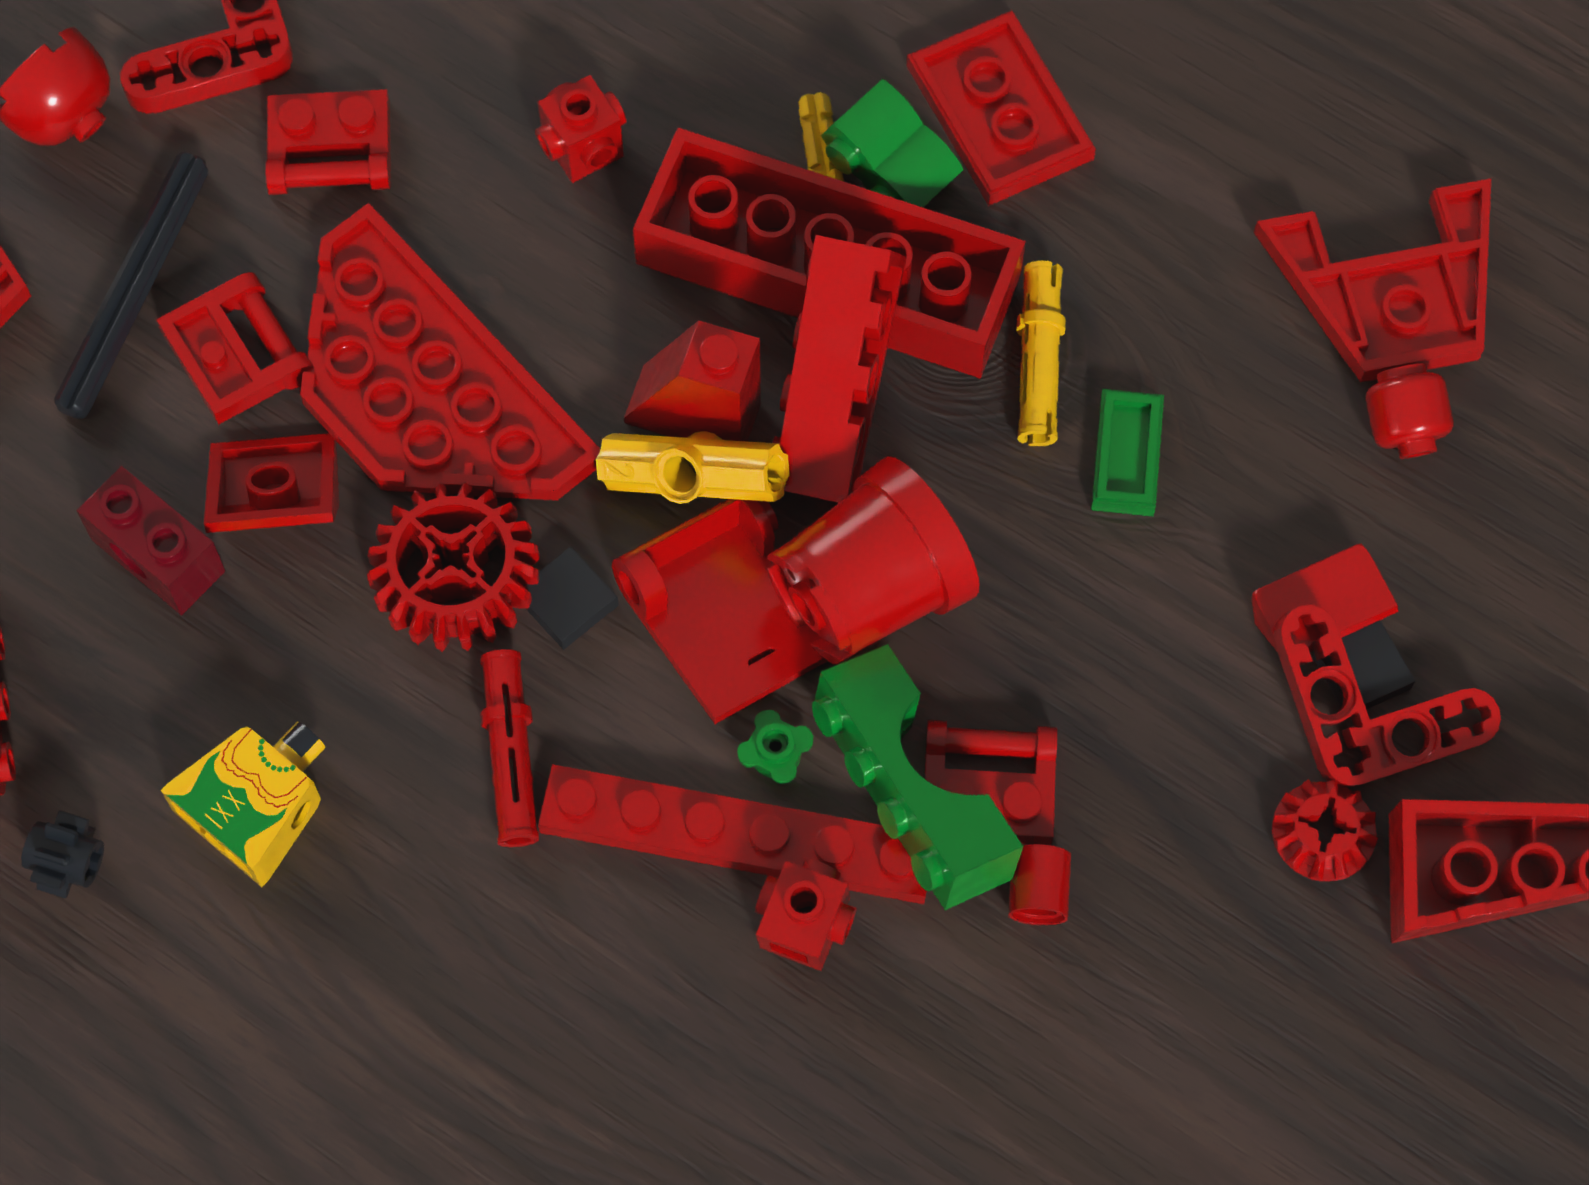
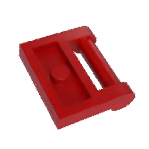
[266,89,391,195]
[156,272,314,425]
[924,720,1057,845]

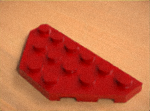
[300,203,600,501]

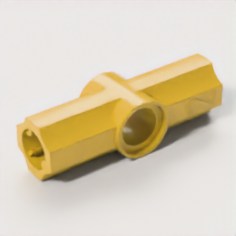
[596,431,790,504]

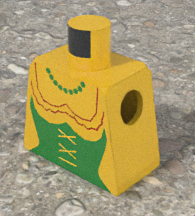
[161,721,325,887]

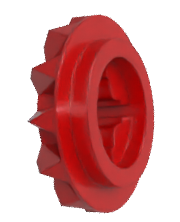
[1272,779,1378,882]

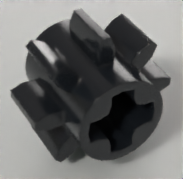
[21,810,104,898]

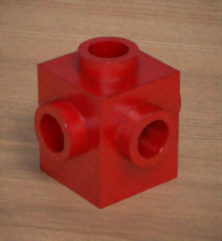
[535,75,627,183]
[755,859,857,971]

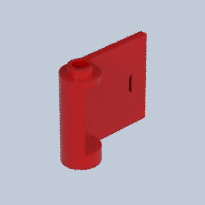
[612,499,827,724]

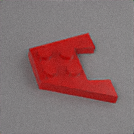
[1254,178,1492,382]

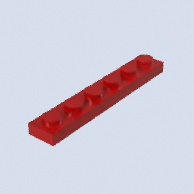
[538,764,927,904]

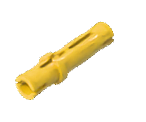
[1016,261,1066,446]

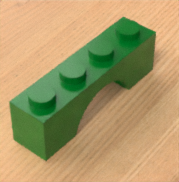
[812,644,1023,910]

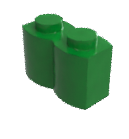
[821,79,964,207]

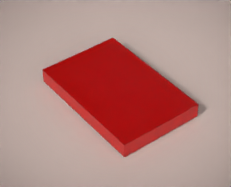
[906,10,1096,206]

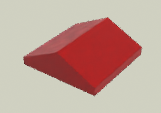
[204,433,339,533]

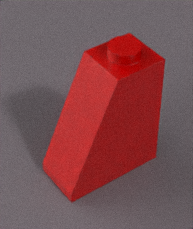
[624,321,761,441]

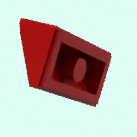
[1252,543,1398,652]

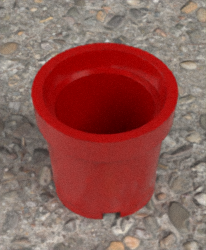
[767,456,979,665]

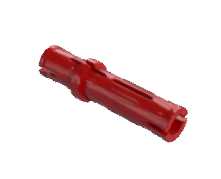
[480,649,539,847]

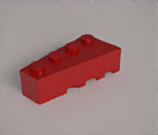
[772,235,907,503]
[1389,799,1589,944]

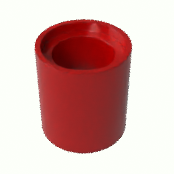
[1008,844,1071,925]

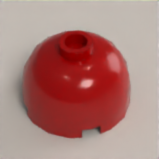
[0,26,111,146]

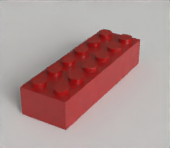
[633,127,1026,379]

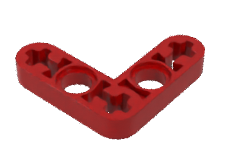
[120,0,293,114]
[1273,604,1501,788]

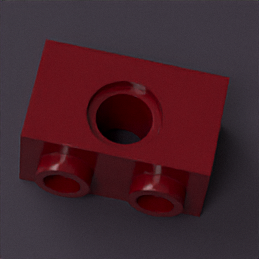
[76,466,225,616]

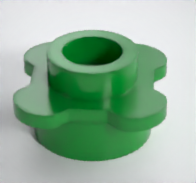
[737,710,813,784]

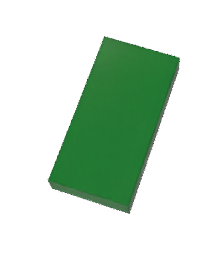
[1091,389,1164,517]

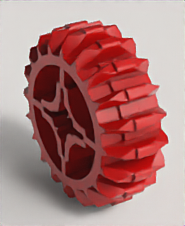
[367,482,540,652]

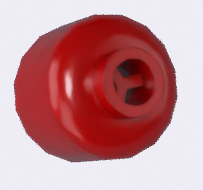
[1365,364,1454,459]

